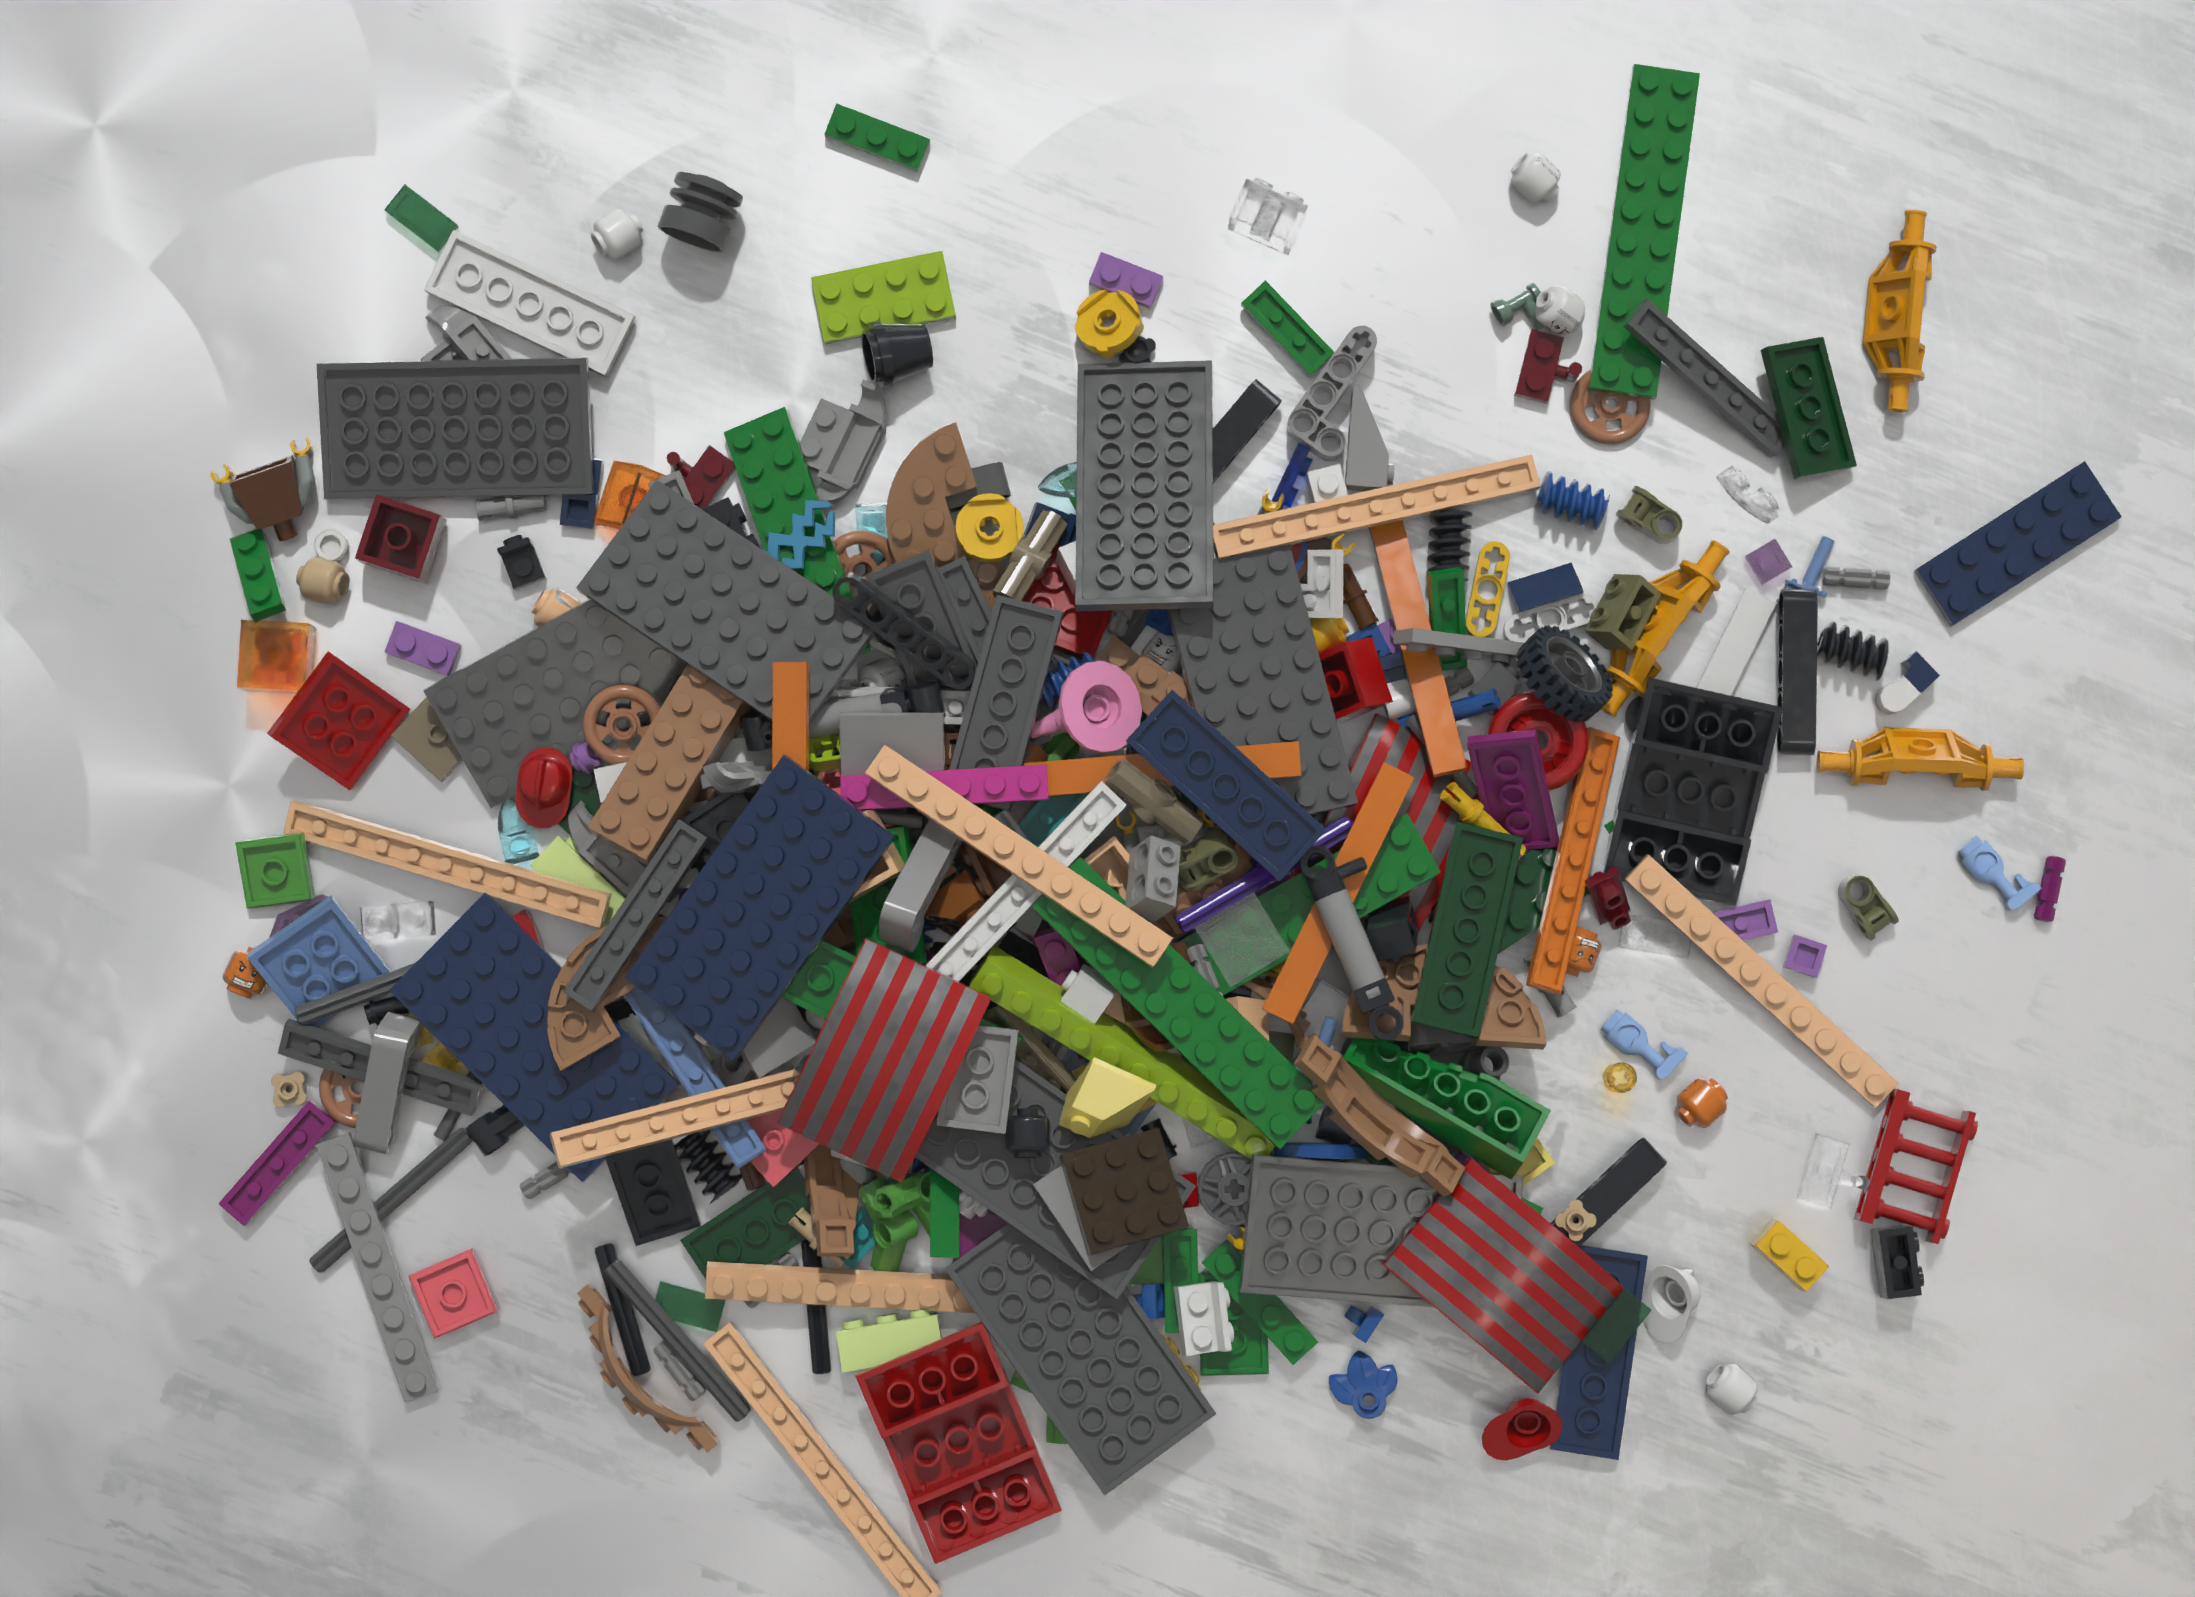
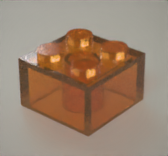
[237,620,317,694]

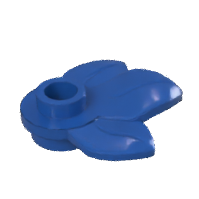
[1329,1351,1398,1419]

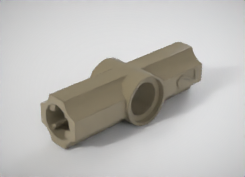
[992,510,1068,601]
[1104,758,1203,844]

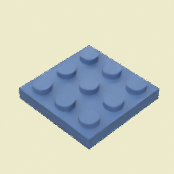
[247,895,391,1028]

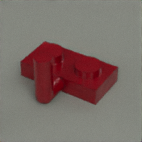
[1514,329,1582,404]
[667,445,736,509]

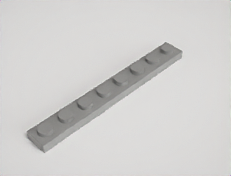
[316,1132,439,1403]

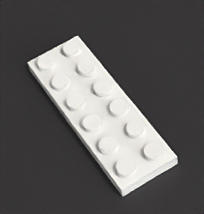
[424,230,636,377]

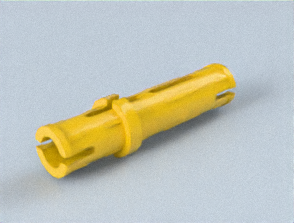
[1440,782,1526,859]

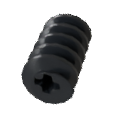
[1426,510,1472,582]
[1817,621,1889,681]
[675,1129,743,1204]

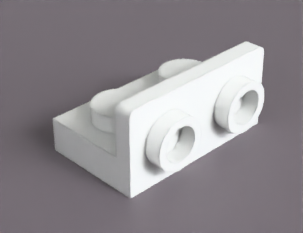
[1174,1281,1234,1356]

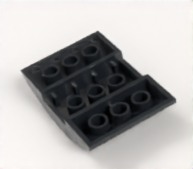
[1603,677,1783,906]

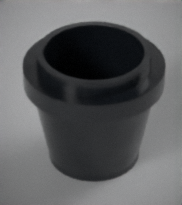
[861,321,933,389]

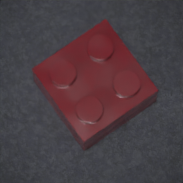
[355,494,447,584]

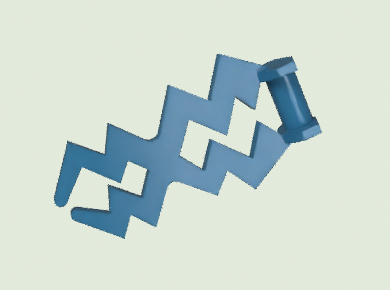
[764,500,835,570]

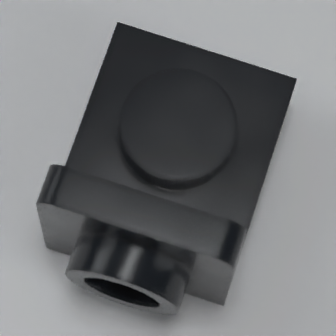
[497,535,547,590]

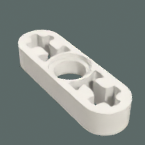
[1503,594,1598,643]

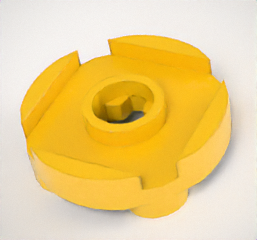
[1075,290,1144,358]
[955,493,1023,563]

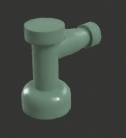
[1490,283,1544,330]

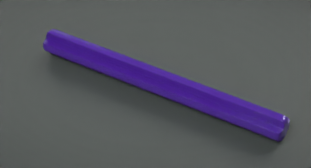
[1175,817,1353,933]

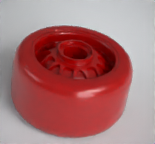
[1485,691,1589,792]

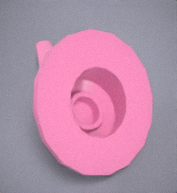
[1031,661,1142,753]

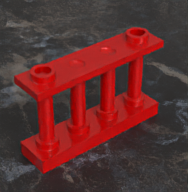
[1853,1089,1978,1244]

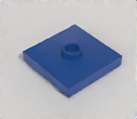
[1274,1142,1368,1160]

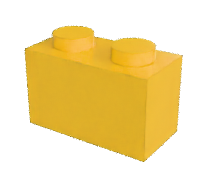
[1749,1219,1830,1292]

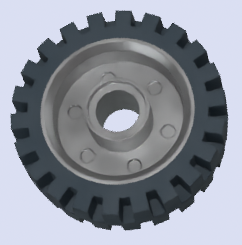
[1516,625,1613,723]

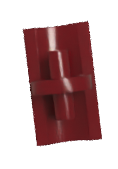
[1585,866,1631,930]

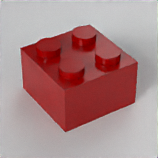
[1319,637,1393,724]

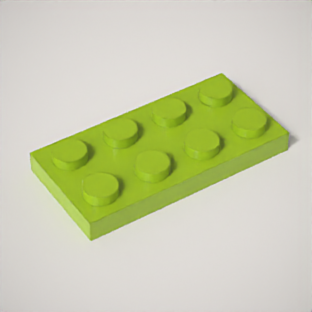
[811,251,956,345]

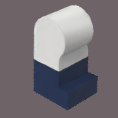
[1875,651,1940,715]
[1379,652,1415,720]

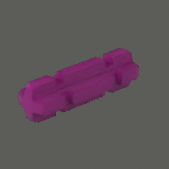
[2034,856,2066,922]

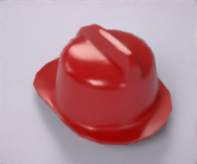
[515,747,573,829]
[1481,1398,1562,1461]

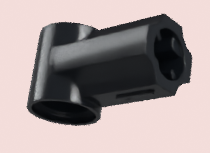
[466,1104,525,1157]

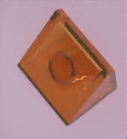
[594,460,666,532]

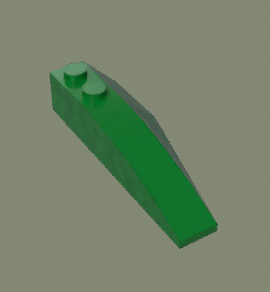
[1343,1038,1551,1180]

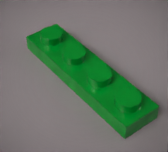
[1201,1239,1318,1365]

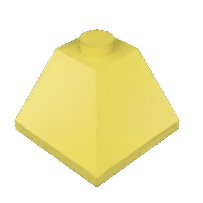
[1059,1057,1156,1138]

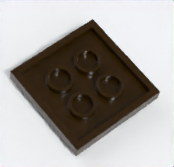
[1059,1128,1189,1256]

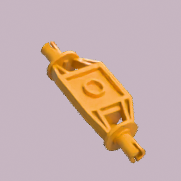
[1863,210,1937,413]
[1601,540,1730,718]
[1816,727,2024,791]

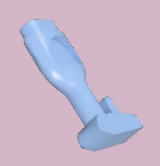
[1958,836,2042,911]
[1600,1010,1688,1079]

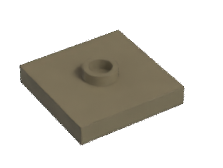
[391,697,463,782]

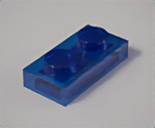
[1271,442,1313,511]

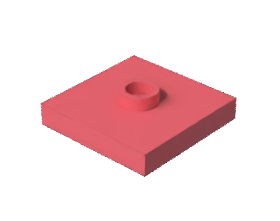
[747,1110,820,1187]
[408,1248,499,1339]

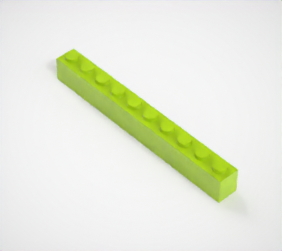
[969,945,1275,1159]

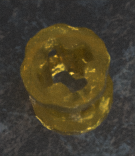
[1602,1062,1637,1093]

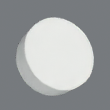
[314,529,350,562]

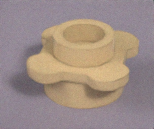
[271,1072,307,1107]
[1555,1200,1597,1241]

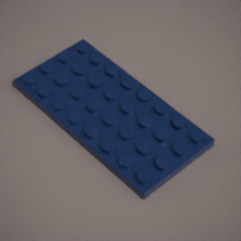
[625,755,896,1061]
[389,893,680,1182]

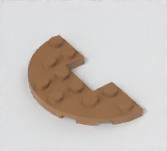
[886,421,1005,612]
[547,916,667,1072]
[1340,944,1547,1050]

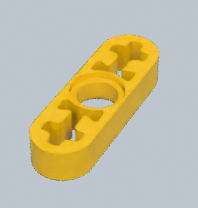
[1466,541,1510,638]

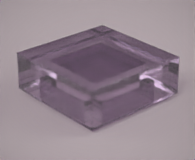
[1745,539,1792,585]

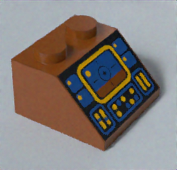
[924,869,1017,938]

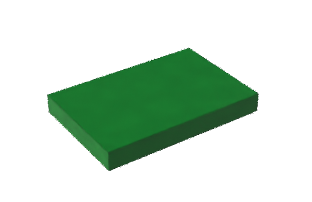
[1198,1272,1269,1376]

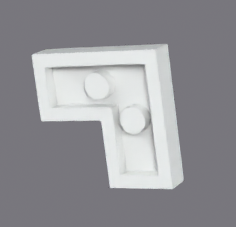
[1300,550,1343,618]

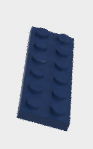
[1914,461,2122,627]
[1126,689,1326,881]
[1549,1245,1648,1460]

